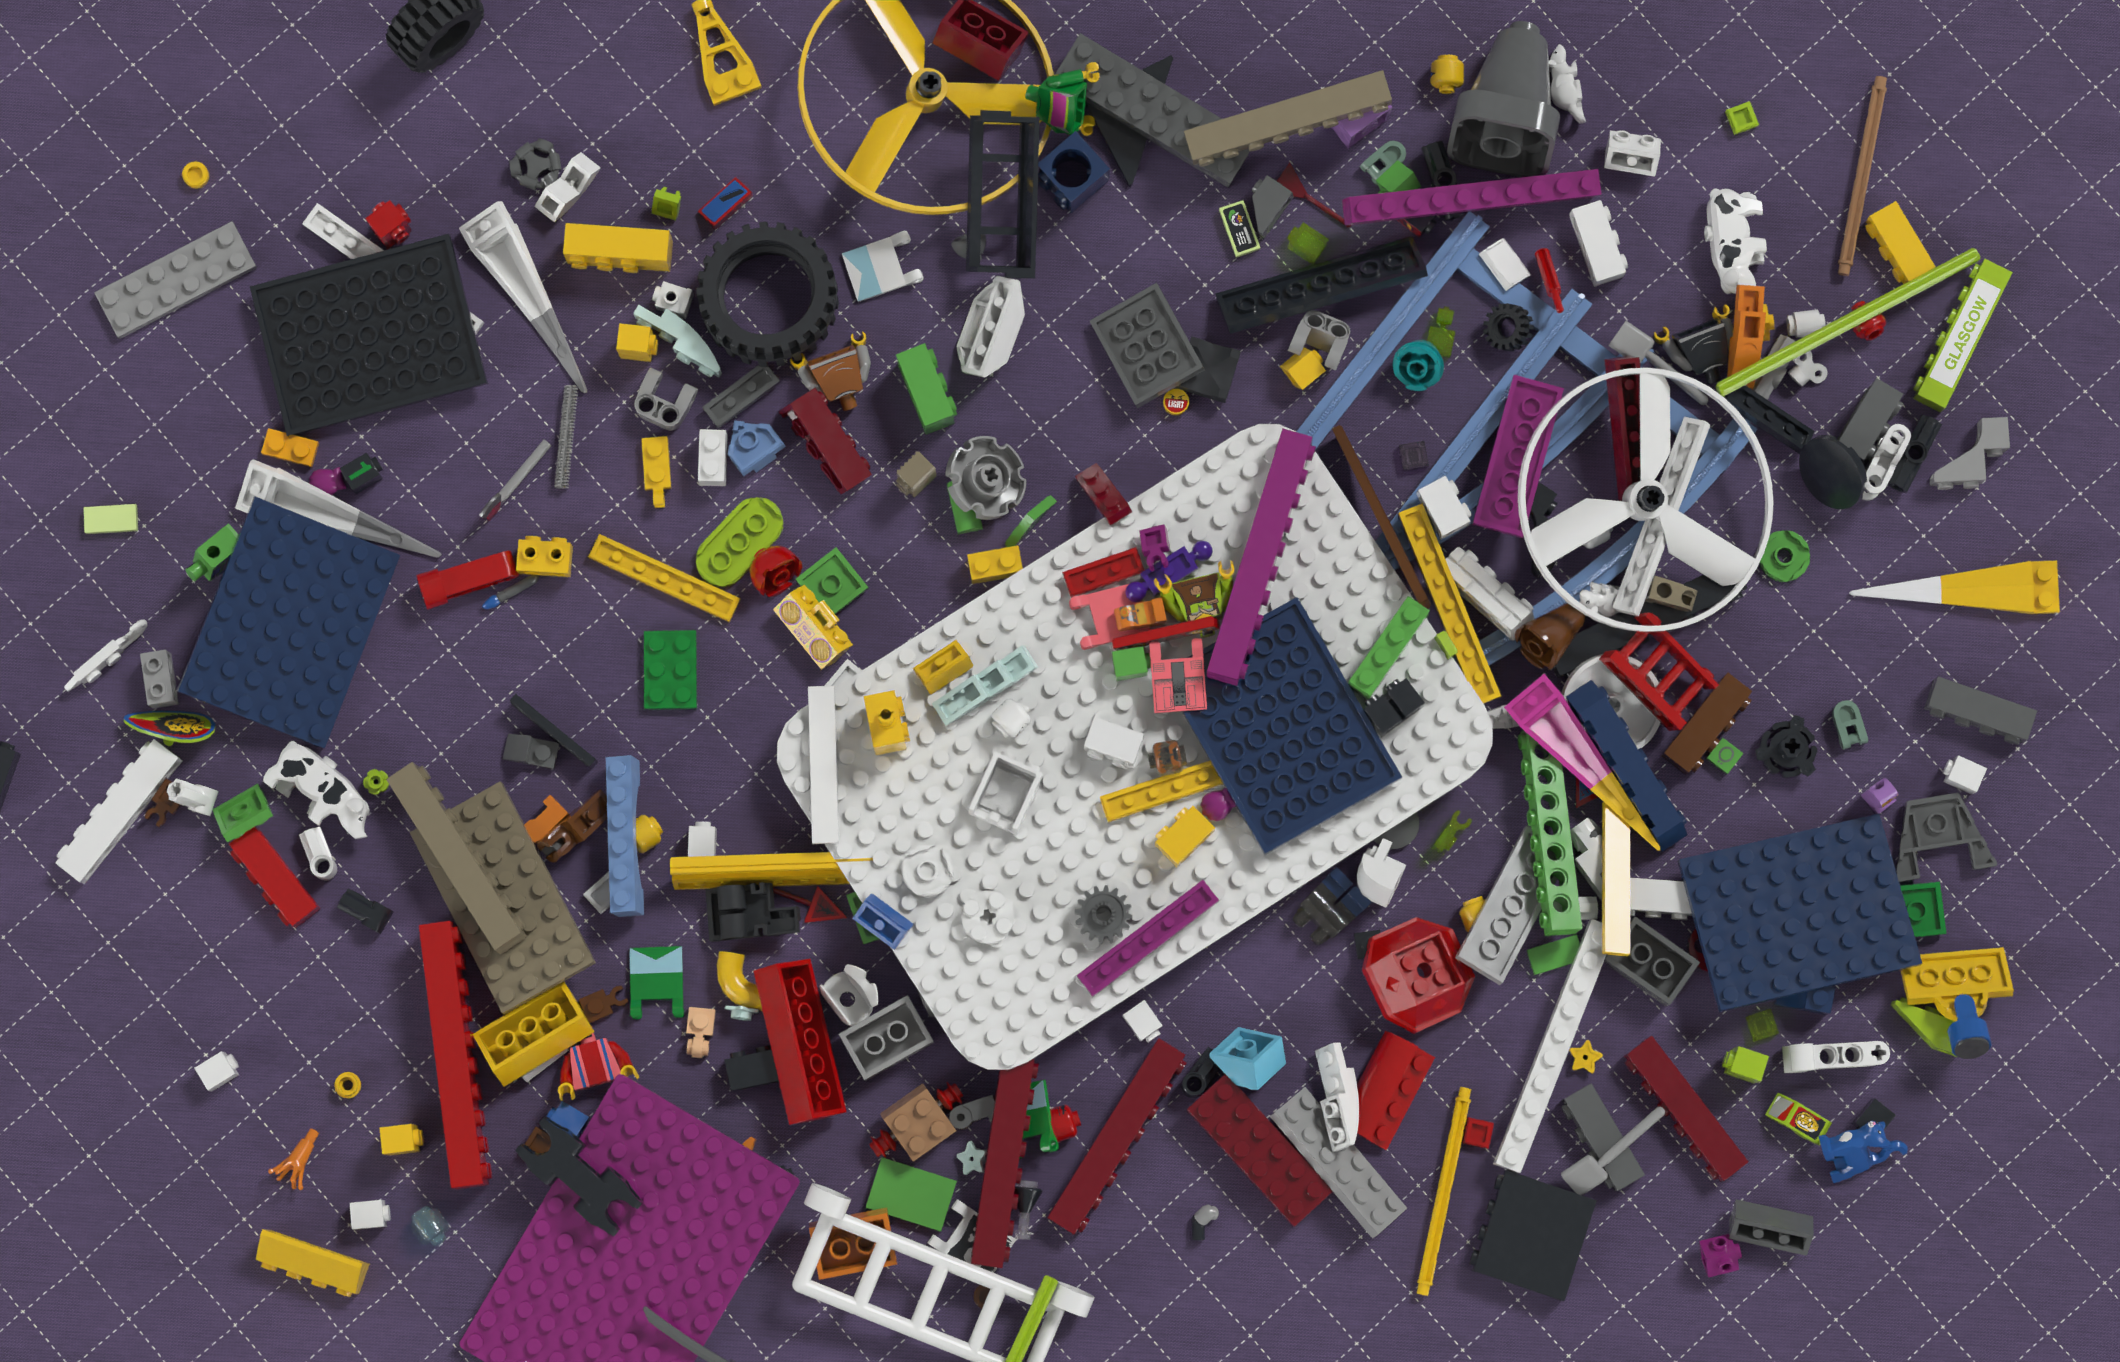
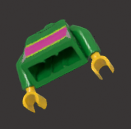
[1025,62,1100,136]

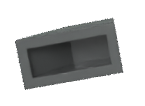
[1252,175,1294,239]

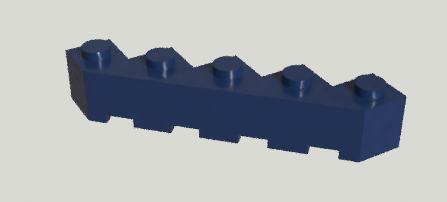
[1566,680,1688,852]

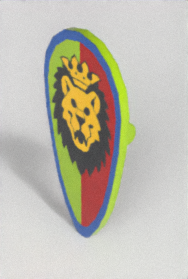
[124,711,216,746]

